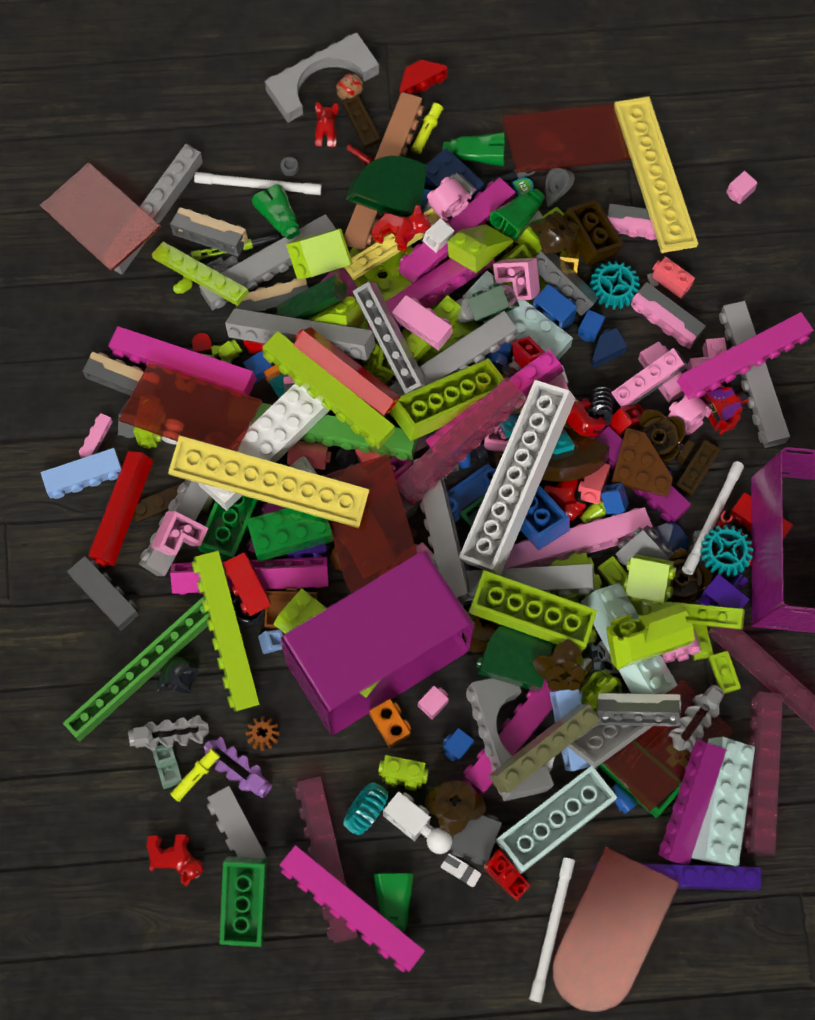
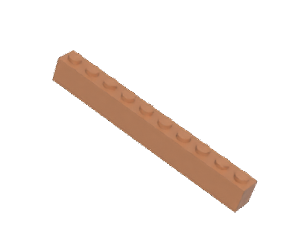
[344,92,424,251]

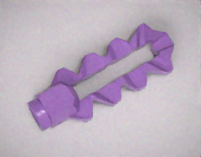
[204,737,272,798]

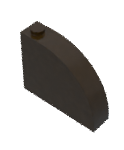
[542,427,610,481]

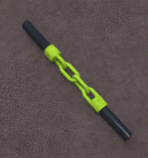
[186,234,279,261]

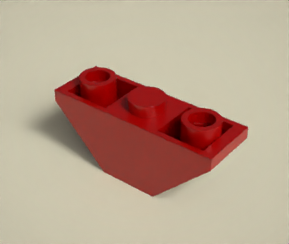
[400,60,448,96]
[484,850,530,901]

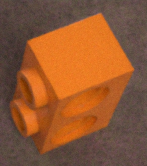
[369,699,411,748]

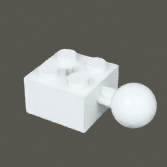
[383,791,453,854]

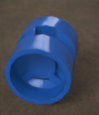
[483,342,512,369]

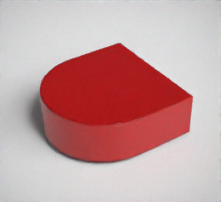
[192,333,212,354]

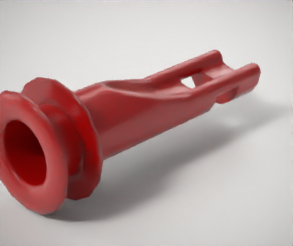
[347,144,375,166]

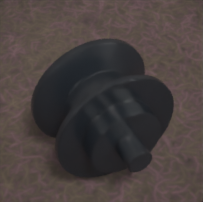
[336,448,356,468]

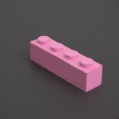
[79,413,113,458]

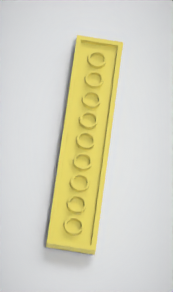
[614,97,698,253]
[168,436,369,528]

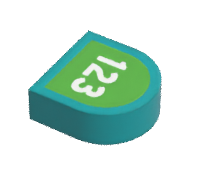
[512,178,533,197]

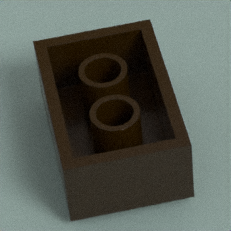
[563,199,624,265]

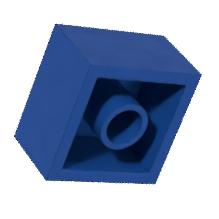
[533,284,577,331]

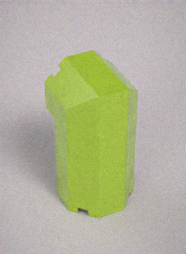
[606,604,695,670]

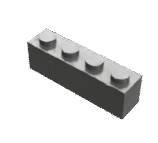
[534,249,599,316]
[67,556,139,631]

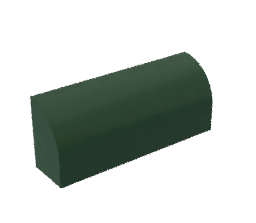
[277,275,347,320]

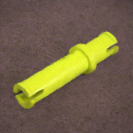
[411,103,443,154]
[170,748,220,802]

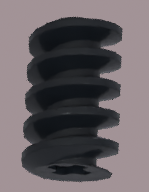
[588,386,614,426]

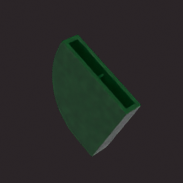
[346,156,427,217]
[476,625,554,692]

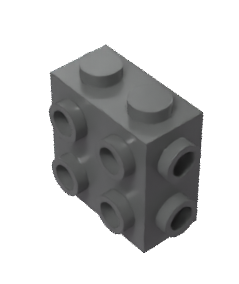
[616,525,674,566]
[450,815,502,865]

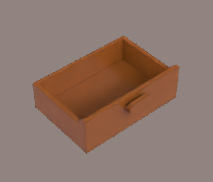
[265,588,317,630]

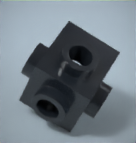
[581,643,604,674]

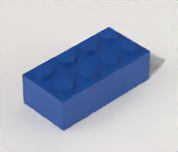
[520,485,570,550]

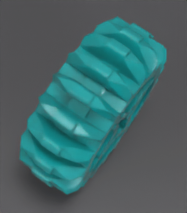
[590,260,640,310]
[700,524,753,577]
[344,782,388,835]

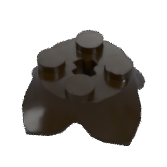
[528,211,578,257]
[639,409,686,462]
[669,548,713,604]
[463,604,501,653]
[532,639,593,691]
[424,775,486,836]

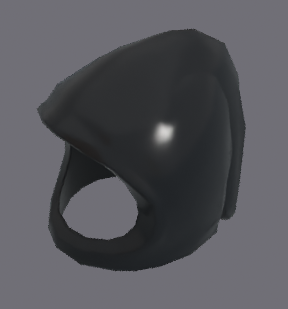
[156,657,198,694]

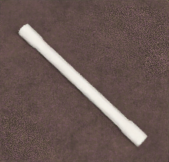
[194,172,322,195]
[682,461,744,575]
[529,858,575,1003]

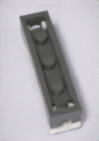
[597,693,681,726]

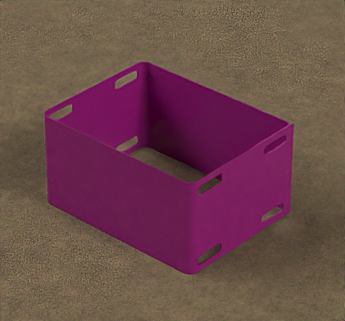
[751,447,815,633]
[279,550,474,736]

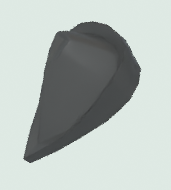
[545,168,575,207]

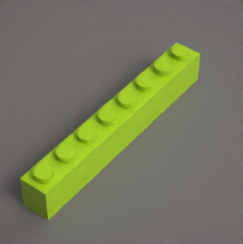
[262,331,395,449]
[192,551,259,711]

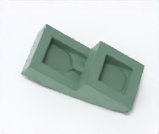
[152,745,182,789]

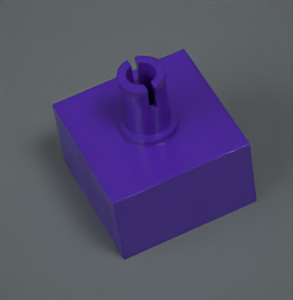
[698,573,749,609]

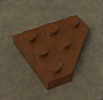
[611,428,673,498]

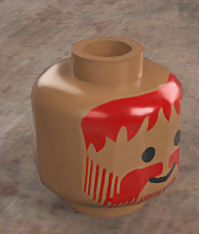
[336,74,363,100]

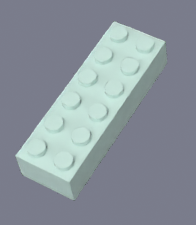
[463,271,573,360]
[581,583,677,694]
[691,737,755,867]
[495,766,617,874]

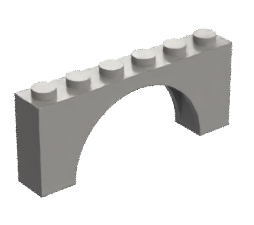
[265,32,379,122]
[466,678,554,801]

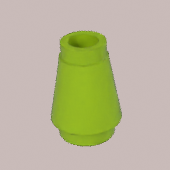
[579,501,606,524]

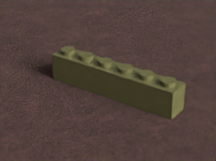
[489,704,600,793]

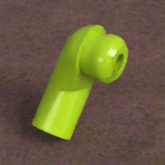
[173,276,192,294]

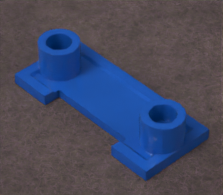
[447,463,496,523]

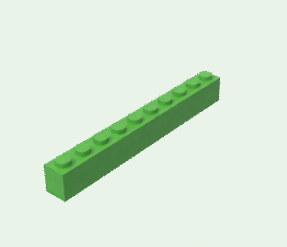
[227,398,418,460]
[63,597,210,742]

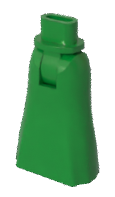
[443,132,504,166]
[252,184,300,240]
[489,189,545,239]
[374,874,414,934]

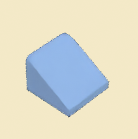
[259,629,283,654]

